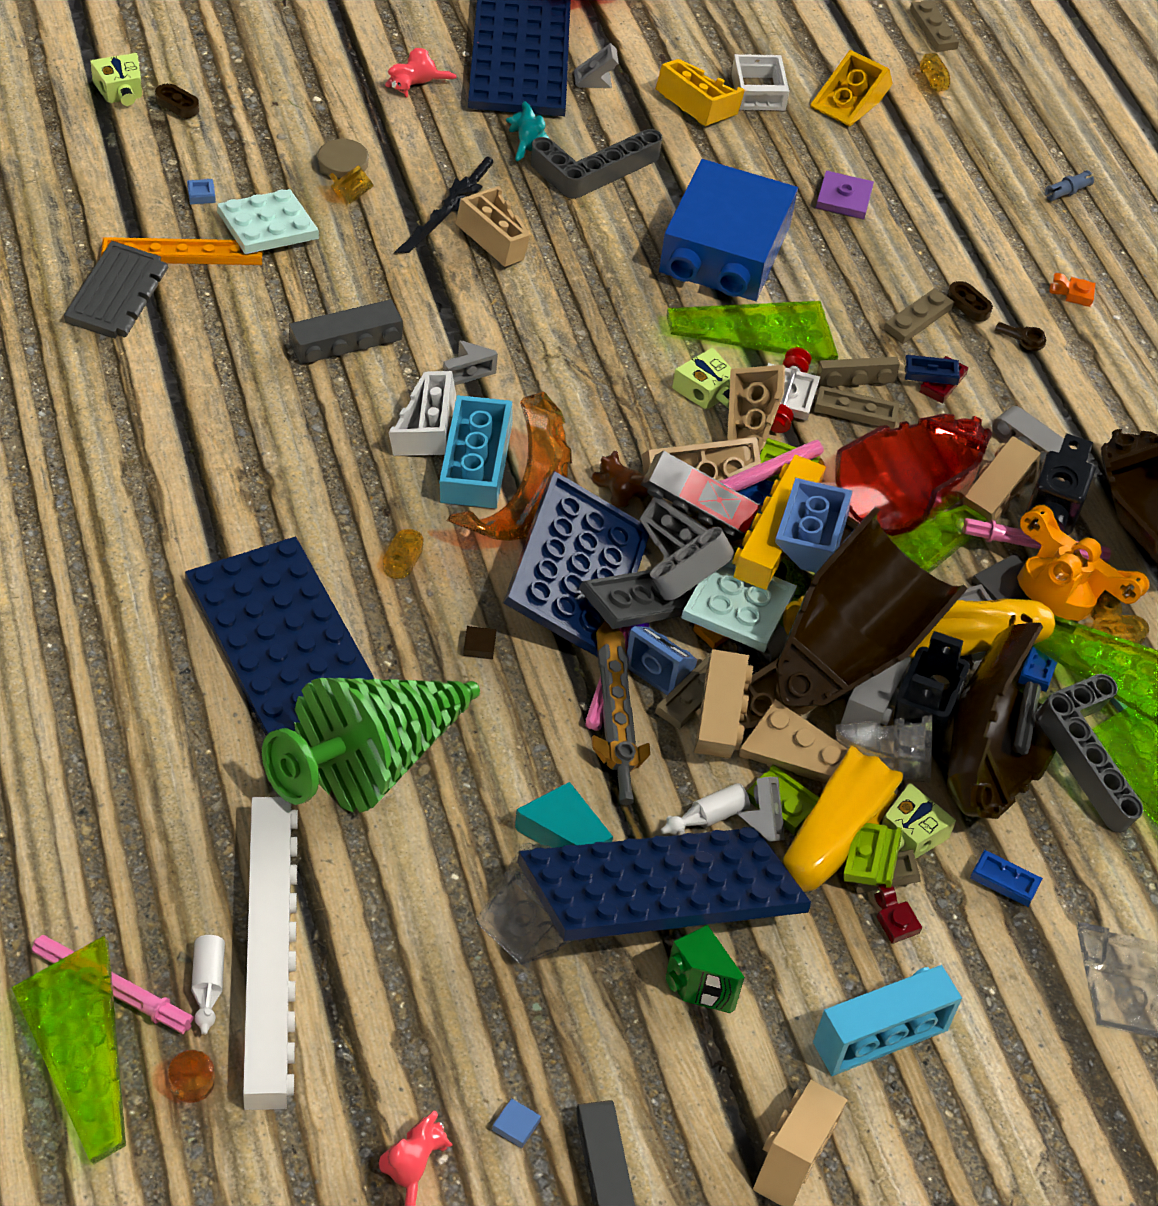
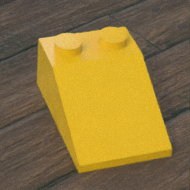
[810,50,893,127]

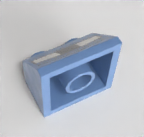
[627,626,697,695]

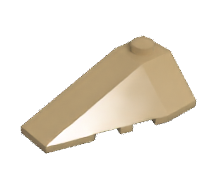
[641,437,761,503]

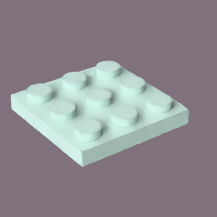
[217,189,319,254]
[681,560,797,652]

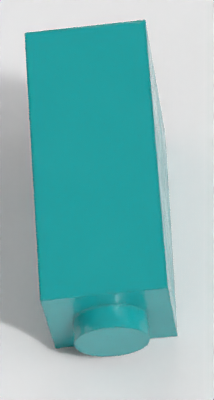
[515,782,613,848]

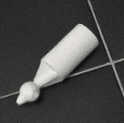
[661,783,750,835]
[191,935,225,1035]

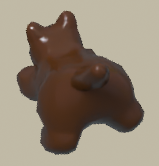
[591,451,649,508]

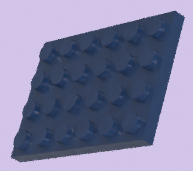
[503,471,649,657]

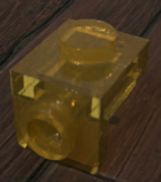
[329,165,374,204]

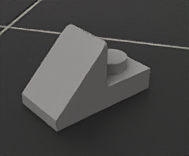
[574,43,619,88]
[443,341,498,385]
[737,777,785,841]

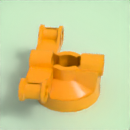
[1017,505,1149,621]

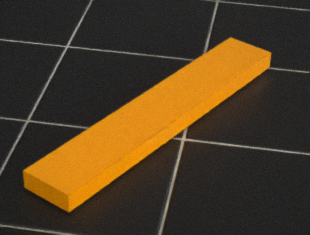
[101,237,263,265]

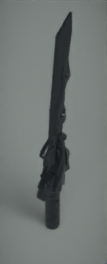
[394,156,494,253]

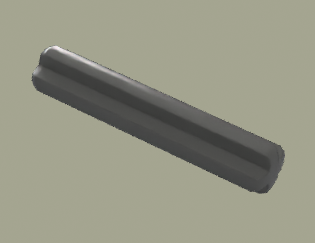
[1012,681,1041,756]

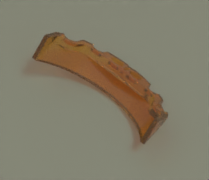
[447,392,572,541]

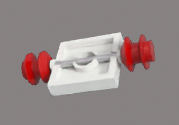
[767,347,820,433]

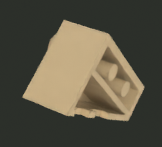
[753,1080,848,1206]

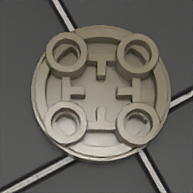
[318,139,369,182]

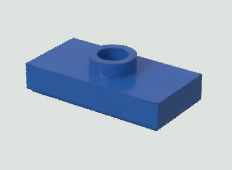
[1018,642,1062,692]
[970,850,1043,907]

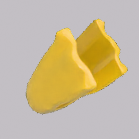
[909,599,1055,658]
[782,745,903,892]

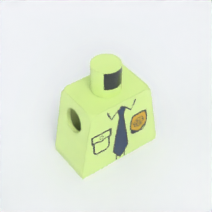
[90,53,142,106]
[672,347,732,409]
[881,783,956,859]

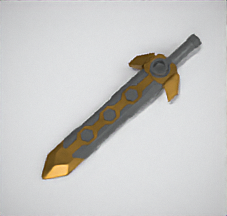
[591,621,651,806]

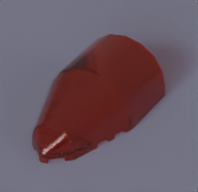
[835,414,992,536]

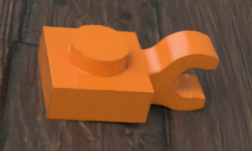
[1049,273,1096,307]

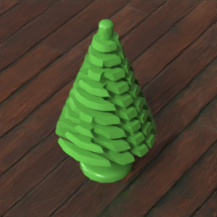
[262,678,480,813]

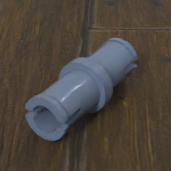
[1045,170,1094,201]

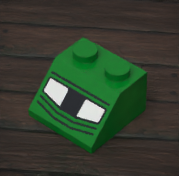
[666,925,745,1013]

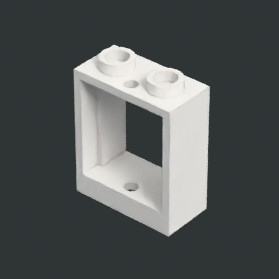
[731,54,789,111]

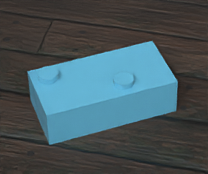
[439,395,513,509]
[813,965,962,1076]

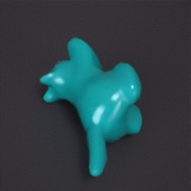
[506,101,550,161]

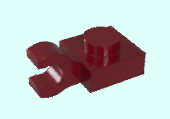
[874,884,923,944]

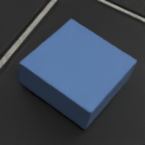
[187,179,216,204]
[492,1098,541,1148]

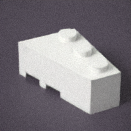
[388,371,456,456]

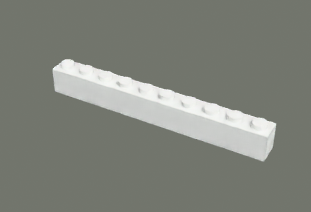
[243,797,298,1110]

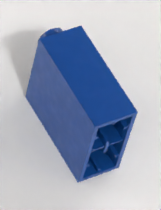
[659,159,798,302]

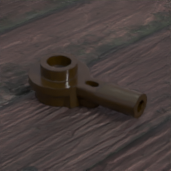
[995,322,1047,351]

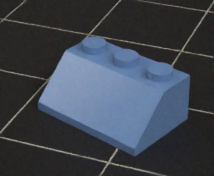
[775,478,852,573]

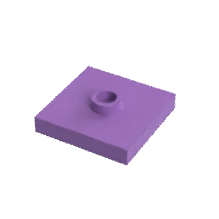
[816,171,874,219]

